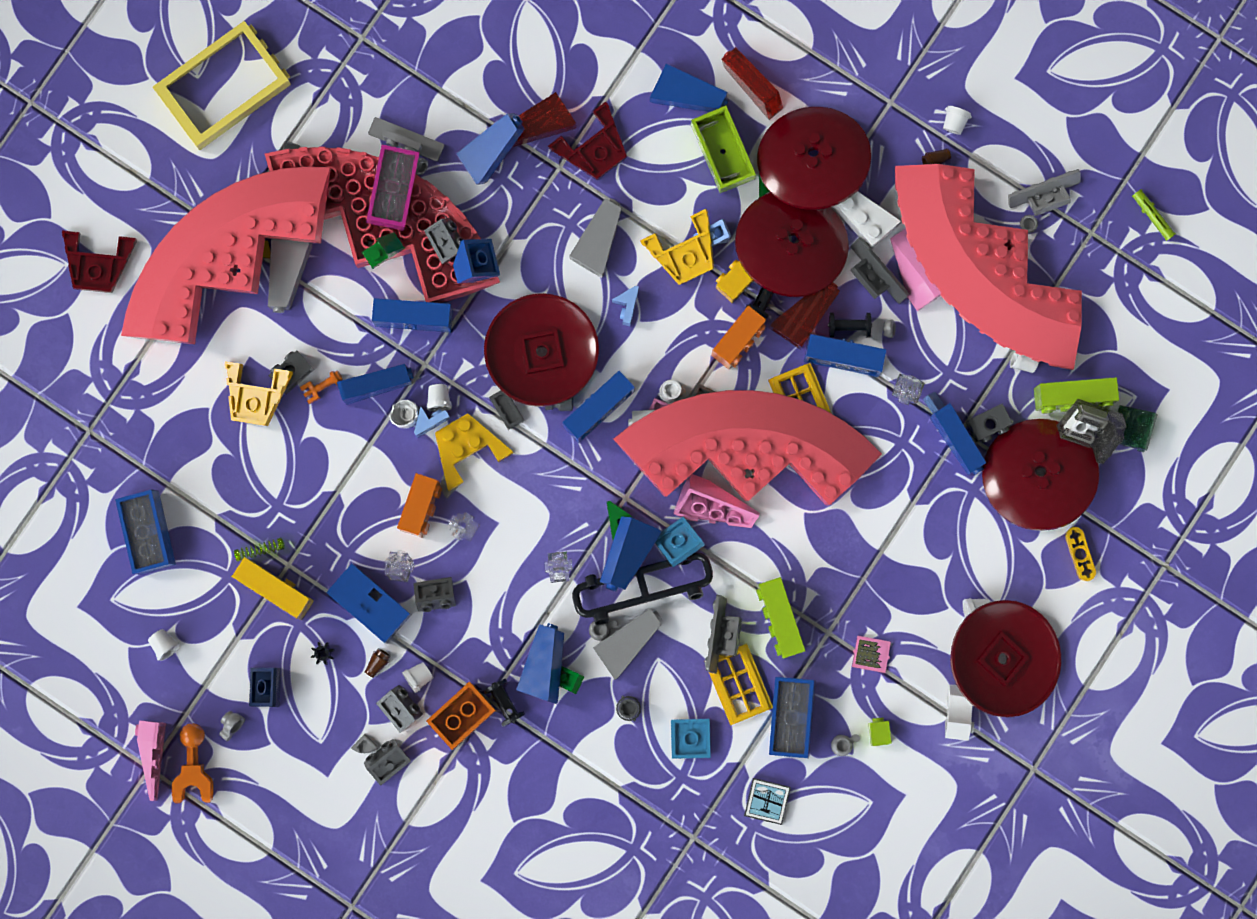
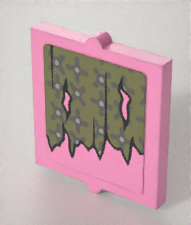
[852,636,891,673]

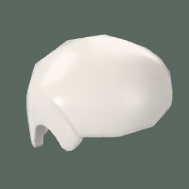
[389,400,419,428]

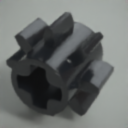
[311,642,335,665]

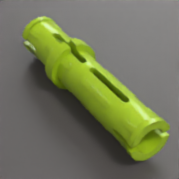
[1132,189,1176,241]

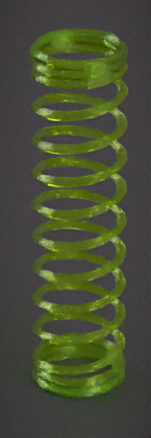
[234,537,284,562]

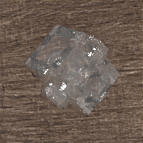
[892,374,925,405]
[448,512,480,542]
[384,550,414,582]
[545,551,573,583]

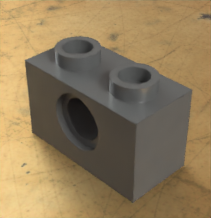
[268,350,315,395]
[966,404,1013,443]

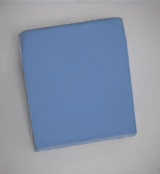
[923,392,945,414]

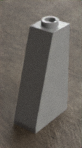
[569,198,621,278]
[268,239,312,313]
[593,608,662,680]

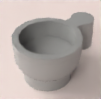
[589,620,618,641]
[219,711,245,741]
[831,734,860,756]

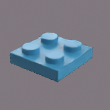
[655,517,705,567]
[671,719,711,759]

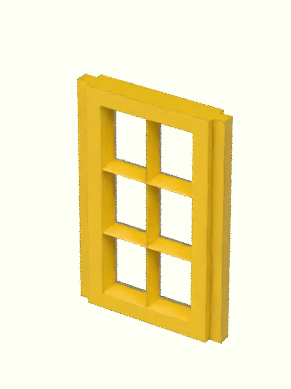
[768,363,832,414]
[704,643,773,726]

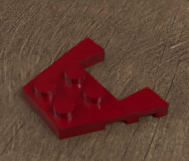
[548,102,627,180]
[62,230,137,293]

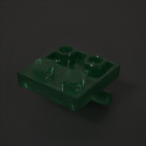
[1109,405,1158,453]

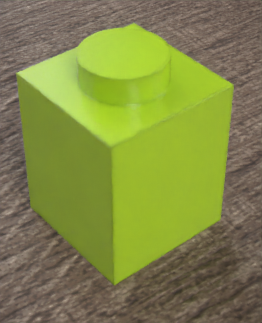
[868,717,892,746]

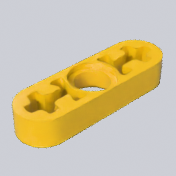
[1065,527,1096,581]

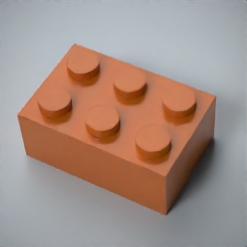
[711,306,766,369]
[397,473,442,538]
[426,681,497,750]

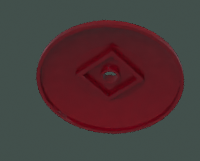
[757,107,871,210]
[735,193,849,297]
[484,293,599,407]
[982,419,1099,531]
[950,600,1061,717]

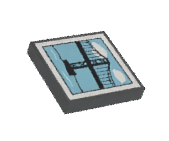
[744,778,791,825]

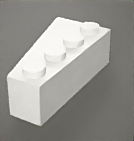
[832,191,901,249]

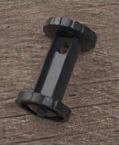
[745,287,774,319]
[828,312,872,338]
[483,678,525,727]

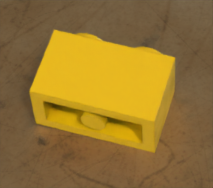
[716,259,754,303]

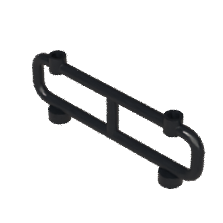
[572,552,713,625]

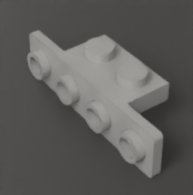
[368,117,444,162]
[1008,169,1081,216]

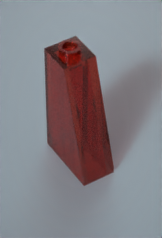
[721,47,783,120]
[512,92,577,147]
[769,282,840,350]

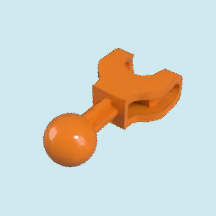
[172,723,214,804]

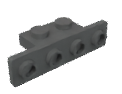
[850,237,909,304]
[705,595,742,674]

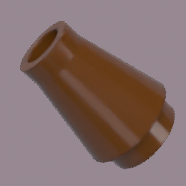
[922,148,951,165]
[364,648,391,678]

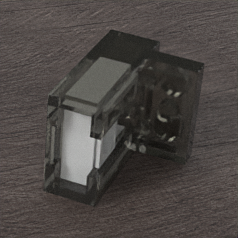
[1057,399,1127,464]

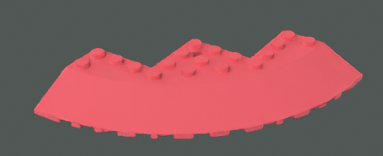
[265,147,500,303]
[895,164,1082,370]
[121,167,331,345]
[613,390,882,505]

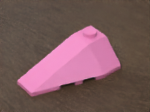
[890,228,941,311]
[674,474,760,528]
[135,721,166,801]

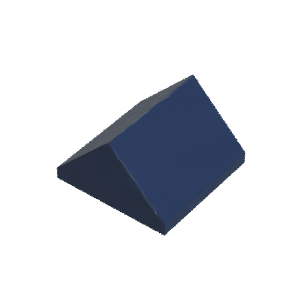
[249,668,281,707]

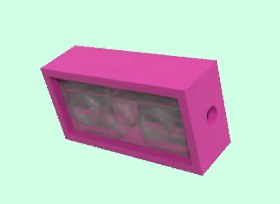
[366,144,420,231]

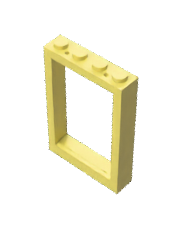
[152,21,291,151]

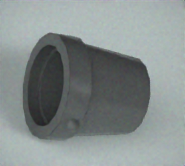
[616,696,641,721]

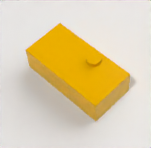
[232,557,314,620]

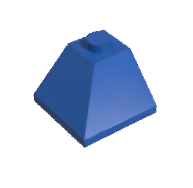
[453,239,500,284]

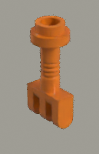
[300,370,343,404]

